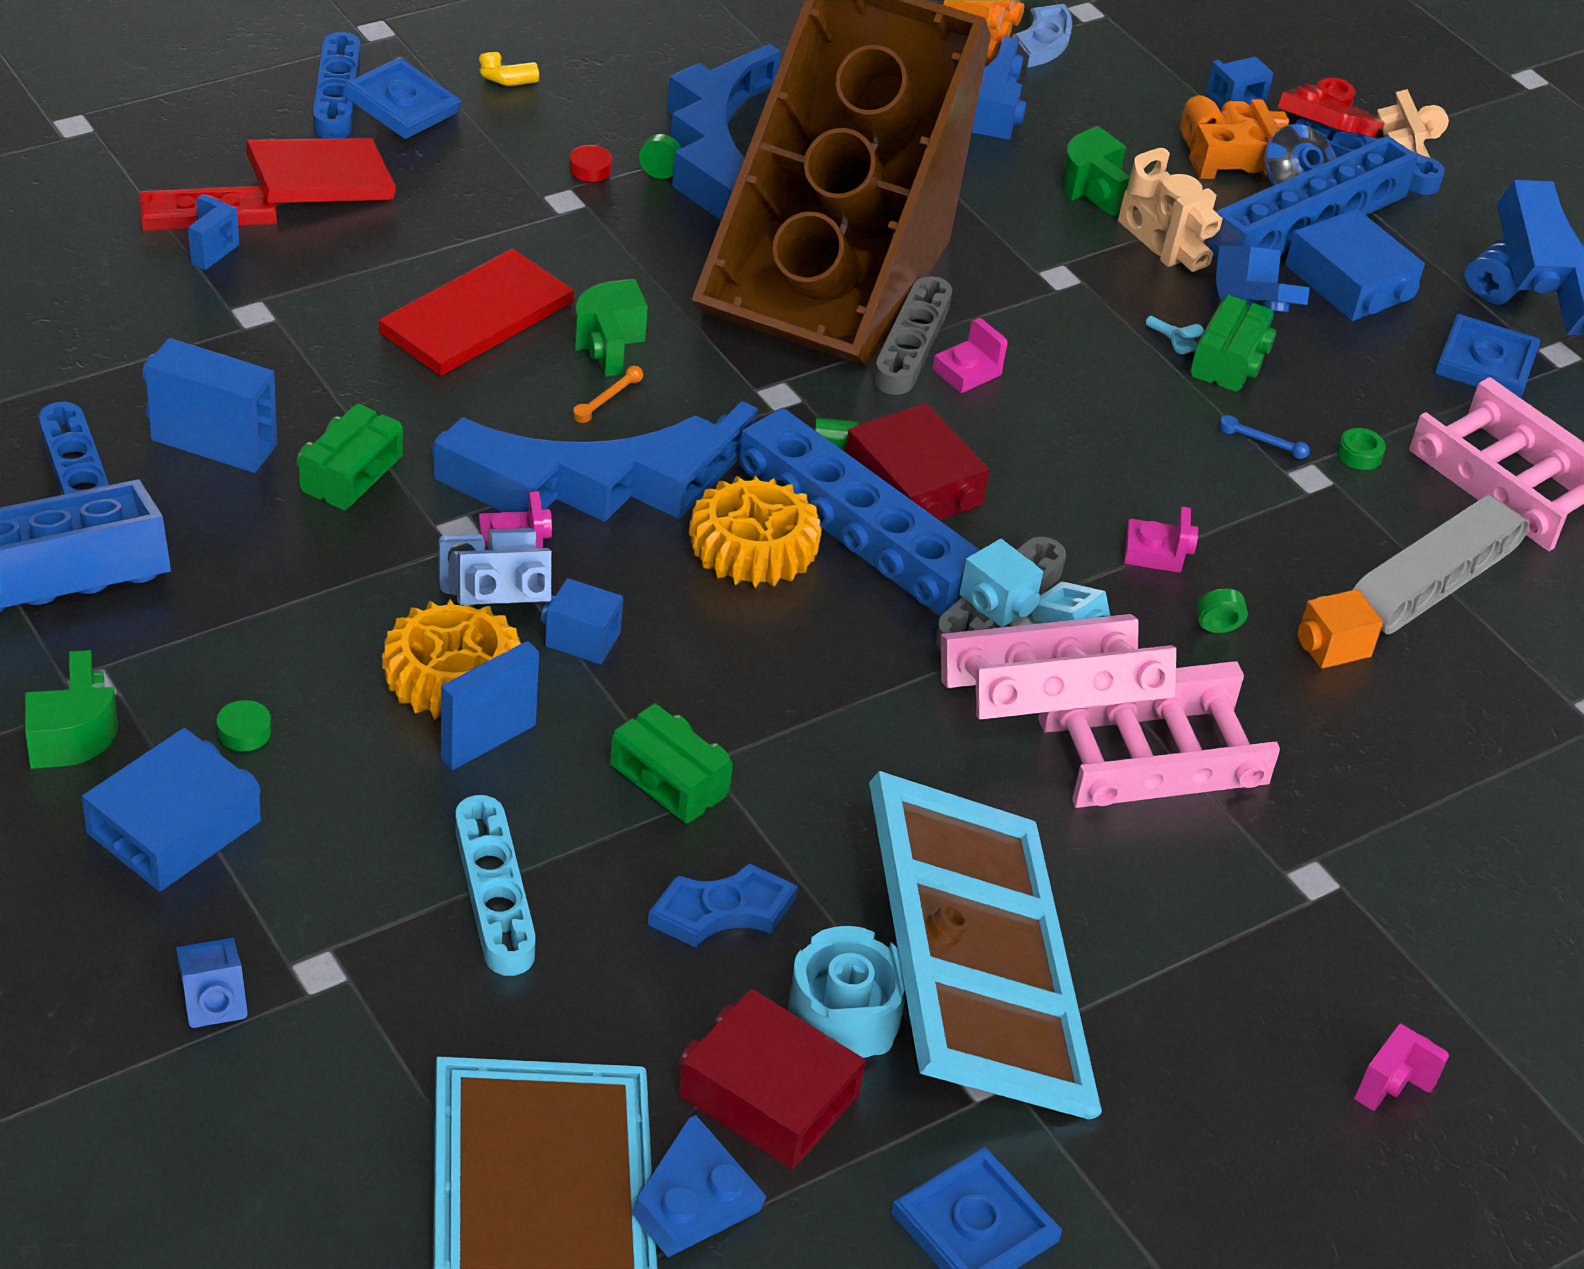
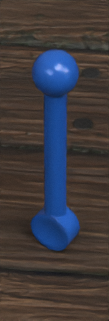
[1219,415,1310,460]

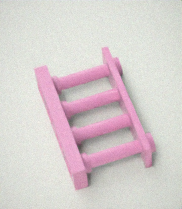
[1409,377,1584,552]
[941,614,1176,719]
[1038,661,1280,808]

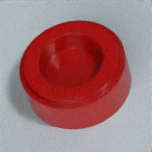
[1316,77,1355,106]
[569,145,612,182]

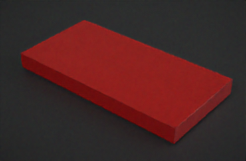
[379,249,574,376]

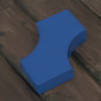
[648,864,798,948]

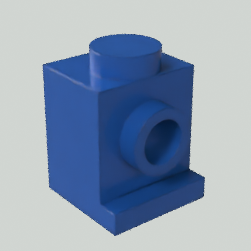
[1205,56,1273,110]

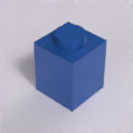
[541,578,623,665]

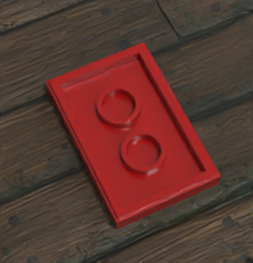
[246,138,396,203]

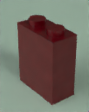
[845,403,989,520]
[678,989,866,1170]

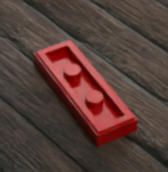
[139,186,277,231]

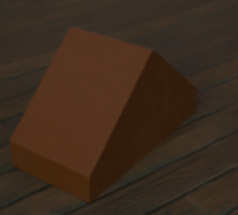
[691,0,991,368]

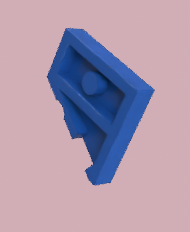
[632,1115,766,1257]

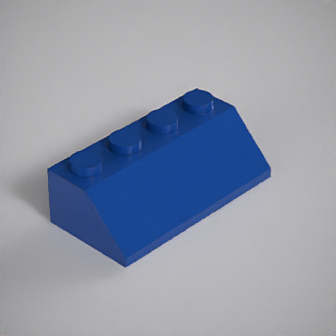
[0,479,171,612]

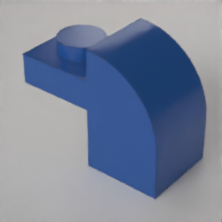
[1216,245,1310,320]

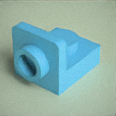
[1031,582,1111,623]

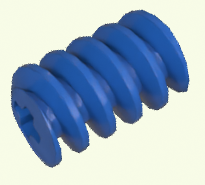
[1463,235,1520,305]

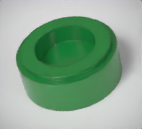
[639,134,681,179]
[1337,428,1386,470]
[1196,589,1248,633]
[217,700,271,751]

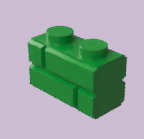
[1191,295,1277,392]
[297,403,403,511]
[610,703,733,825]

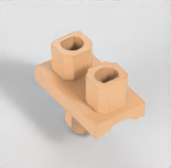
[1377,89,1449,158]

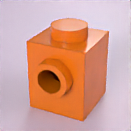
[1297,589,1383,669]

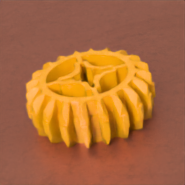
[689,475,821,588]
[382,599,521,720]

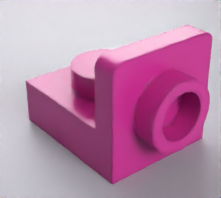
[932,318,1007,393]
[479,491,552,550]
[1124,506,1198,573]
[1354,1023,1449,1111]

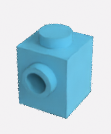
[959,539,1043,628]

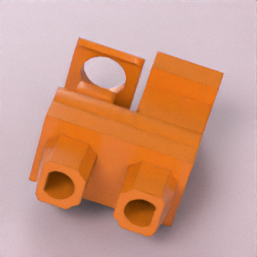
[1179,95,1289,179]

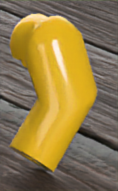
[479,52,539,86]

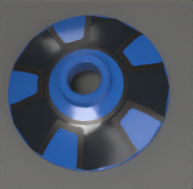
[1265,124,1336,186]

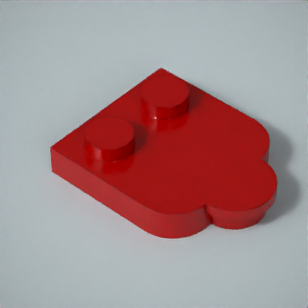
[1278,83,1385,137]

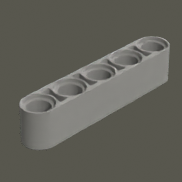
[1353,495,1530,634]

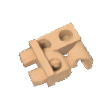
[1118,148,1223,272]

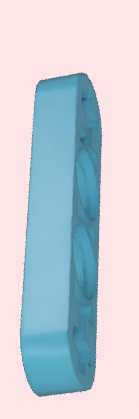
[455,795,535,976]

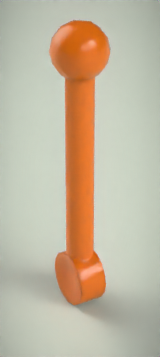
[573,365,643,423]

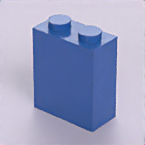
[1285,208,1425,321]
[143,338,277,473]
[82,727,261,892]

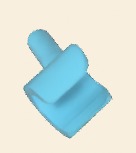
[1146,316,1204,355]

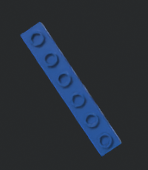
[1207,136,1418,262]
[739,407,980,616]

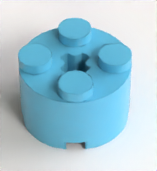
[788,926,906,1058]

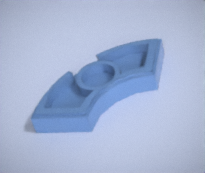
[1012,4,1072,68]

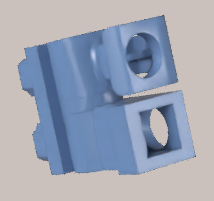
[438,528,551,605]

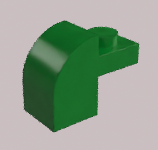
[1061,126,1130,217]
[574,279,648,377]
[25,650,118,769]

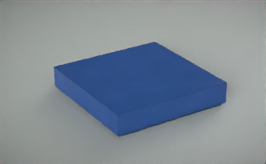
[343,58,461,139]
[1435,314,1541,398]
[441,641,539,771]
[891,1147,1062,1269]

